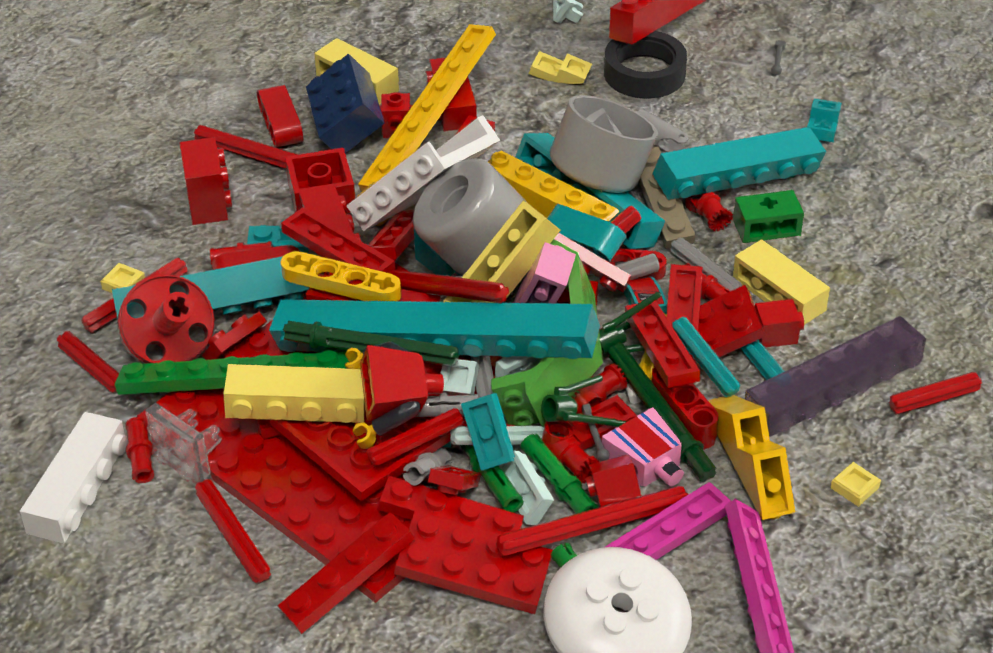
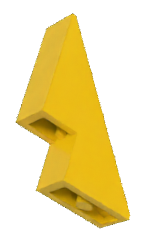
[488,150,619,222]
[708,395,795,520]

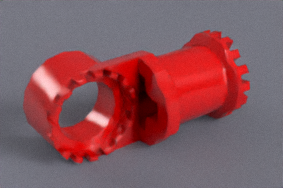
[685,192,733,232]
[571,363,628,414]
[541,421,600,484]

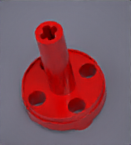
[118,274,214,364]

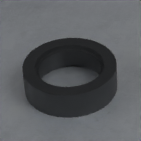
[604,31,687,99]

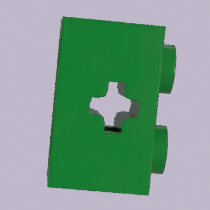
[733,190,804,243]

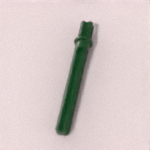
[283,321,459,367]
[608,343,716,482]

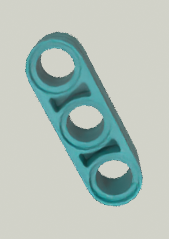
[547,204,627,263]

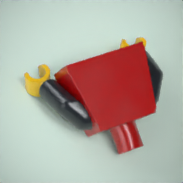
[345,341,444,449]

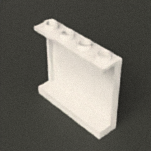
[347,115,500,231]

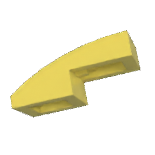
[529,51,592,84]

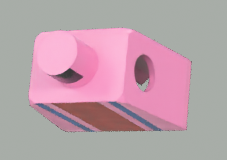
[602,407,684,487]

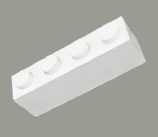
[20,412,128,544]

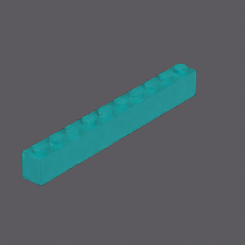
[269,300,600,359]

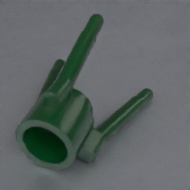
[599,292,661,355]
[541,375,626,427]

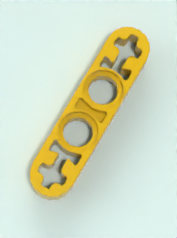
[280,251,401,301]

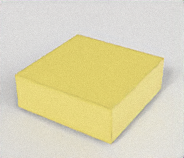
[101,263,145,293]
[831,462,881,507]

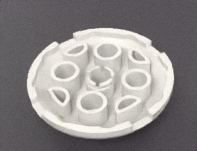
[543,547,692,653]

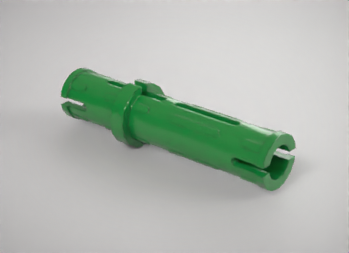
[520,433,598,514]
[460,445,524,512]

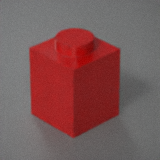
[755,299,804,348]
[585,454,642,507]

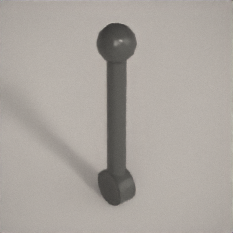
[771,40,786,75]
[582,404,610,461]

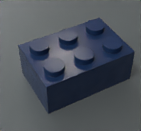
[306,54,385,153]

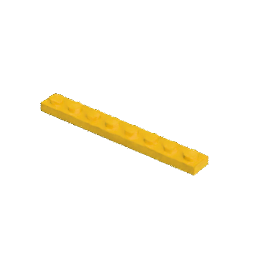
[358,24,496,191]

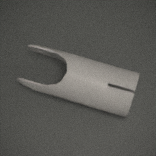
[637,109,689,152]

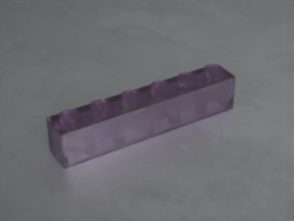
[745,316,926,437]

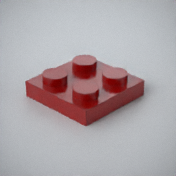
[698,285,766,357]

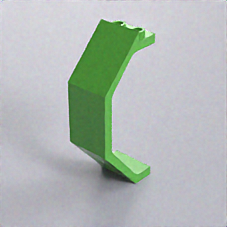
[491,239,603,428]

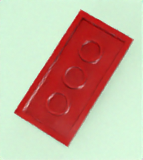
[394,511,553,614]

